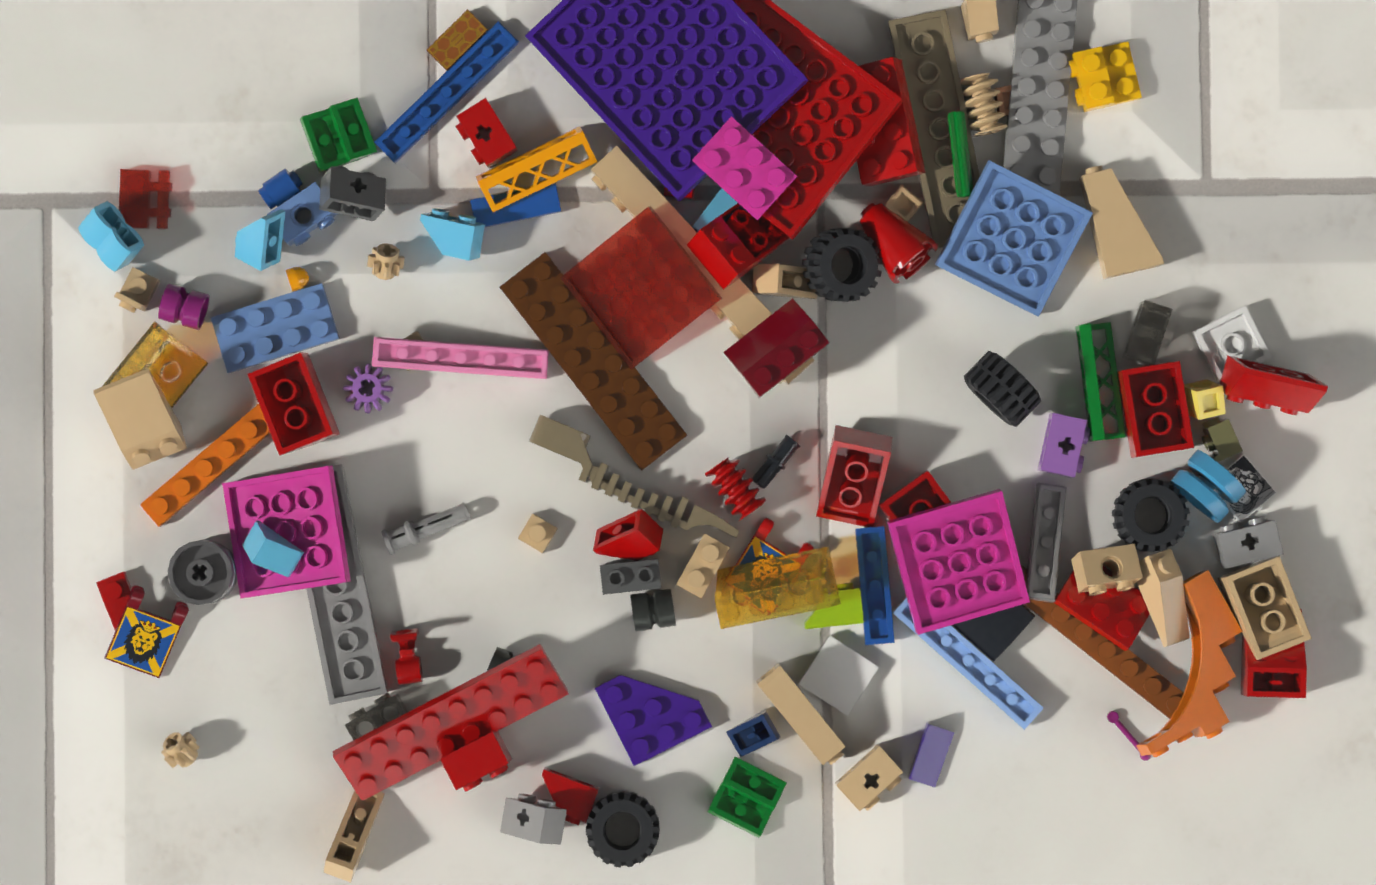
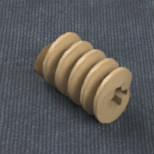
[960,73,1007,137]

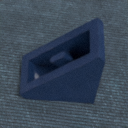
[726,710,781,757]

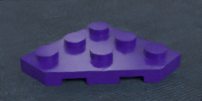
[595,675,712,766]

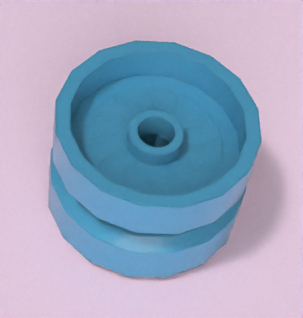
[1170,450,1246,523]

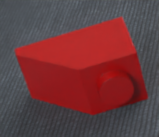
[593,509,664,561]
[542,767,600,825]

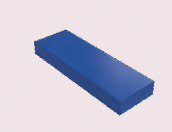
[470,183,561,228]

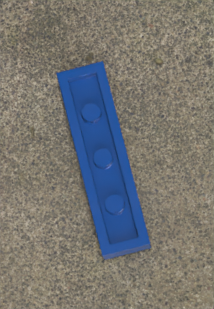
[855,526,895,645]

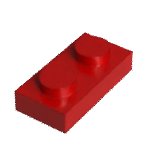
[96,572,140,630]

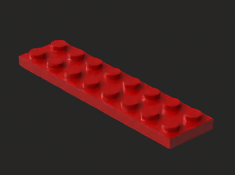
[333,644,569,801]

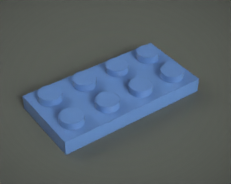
[211,283,340,373]

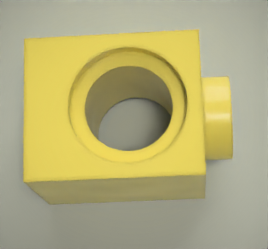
[1184,379,1226,420]

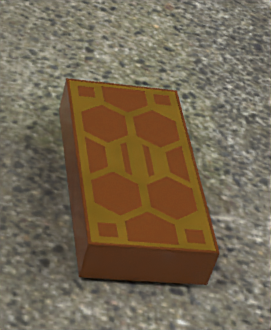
[427,9,488,71]

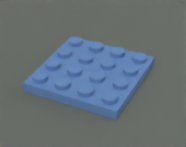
[935,160,1093,317]

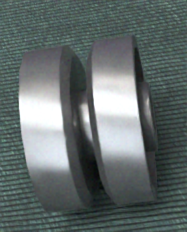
[168,540,237,605]

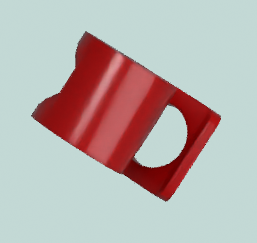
[390,628,423,685]

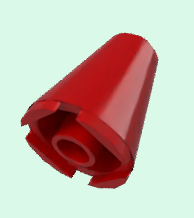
[860,203,938,284]

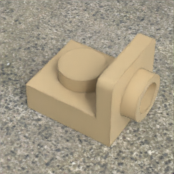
[114,267,160,313]

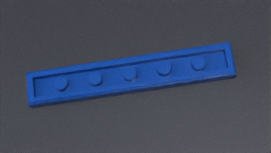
[374,21,519,164]

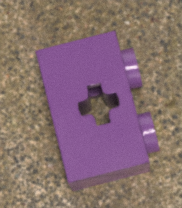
[1037,413,1090,478]

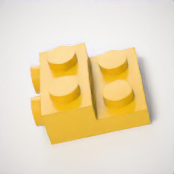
[1068,41,1142,112]

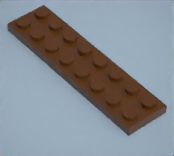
[499,252,688,471]

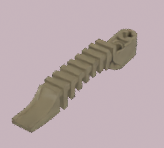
[529,415,739,538]

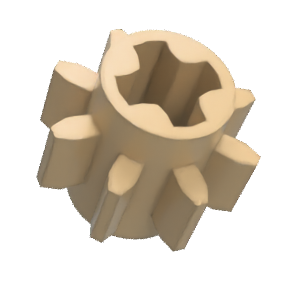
[367,243,405,280]
[161,732,200,768]

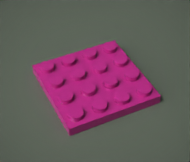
[222,465,351,599]
[887,489,1030,635]

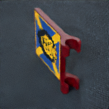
[104,585,189,678]

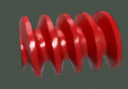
[705,457,766,521]

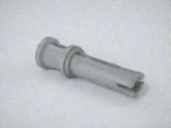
[381,502,471,555]

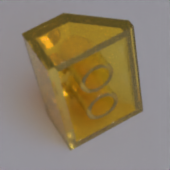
[103,321,208,408]

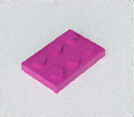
[692,116,797,221]

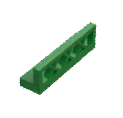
[1075,322,1125,442]

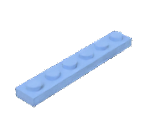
[893,597,1043,730]

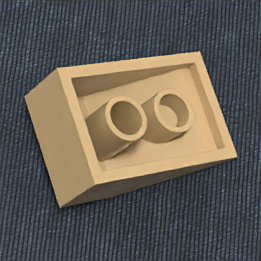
[93,368,187,470]
[1218,556,1312,660]

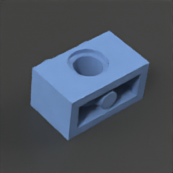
[267,182,337,246]

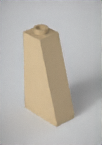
[1079,165,1164,280]
[756,663,846,765]

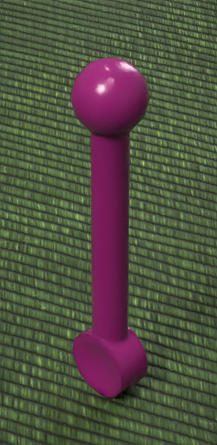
[1107,711,1151,761]

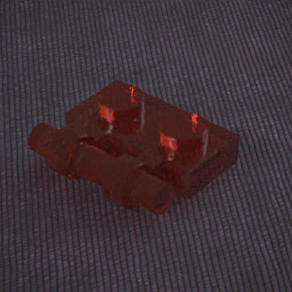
[119,169,173,229]

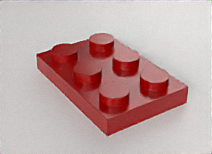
[1053,566,1150,651]

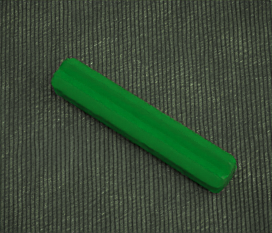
[948,111,973,198]

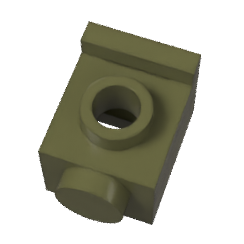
[1202,416,1243,462]

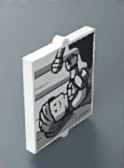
[1222,454,1277,524]

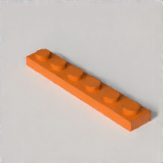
[140,404,270,527]

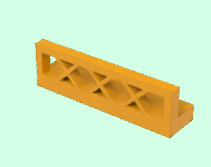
[476,126,597,212]

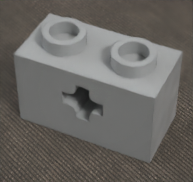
[1213,516,1284,569]
[500,793,567,845]

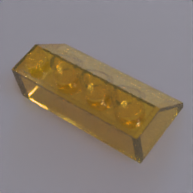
[715,546,841,629]

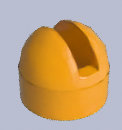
[286,267,309,292]

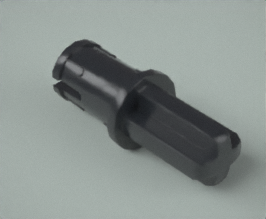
[752,435,801,489]

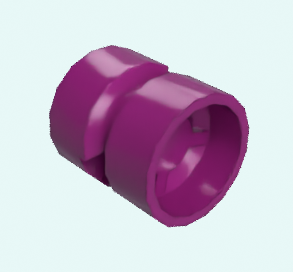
[158,283,210,330]

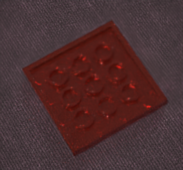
[560,206,722,370]

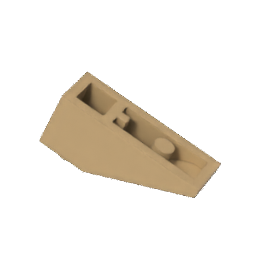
[1137,549,1190,647]
[324,791,385,883]

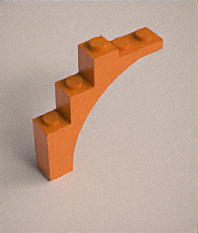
[1136,570,1243,758]

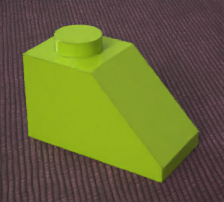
[804,583,864,629]

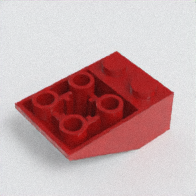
[687,203,790,290]
[1241,609,1307,698]

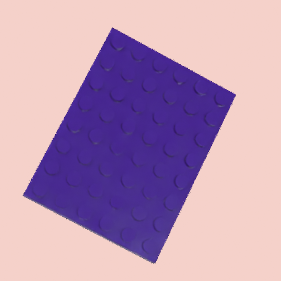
[525,0,808,202]

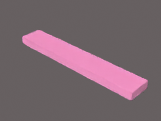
[372,337,549,379]

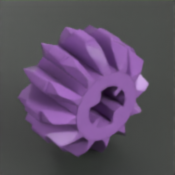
[343,364,393,413]

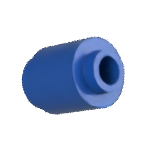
[258,168,303,209]

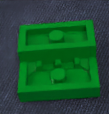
[300,97,377,174]
[707,757,787,838]

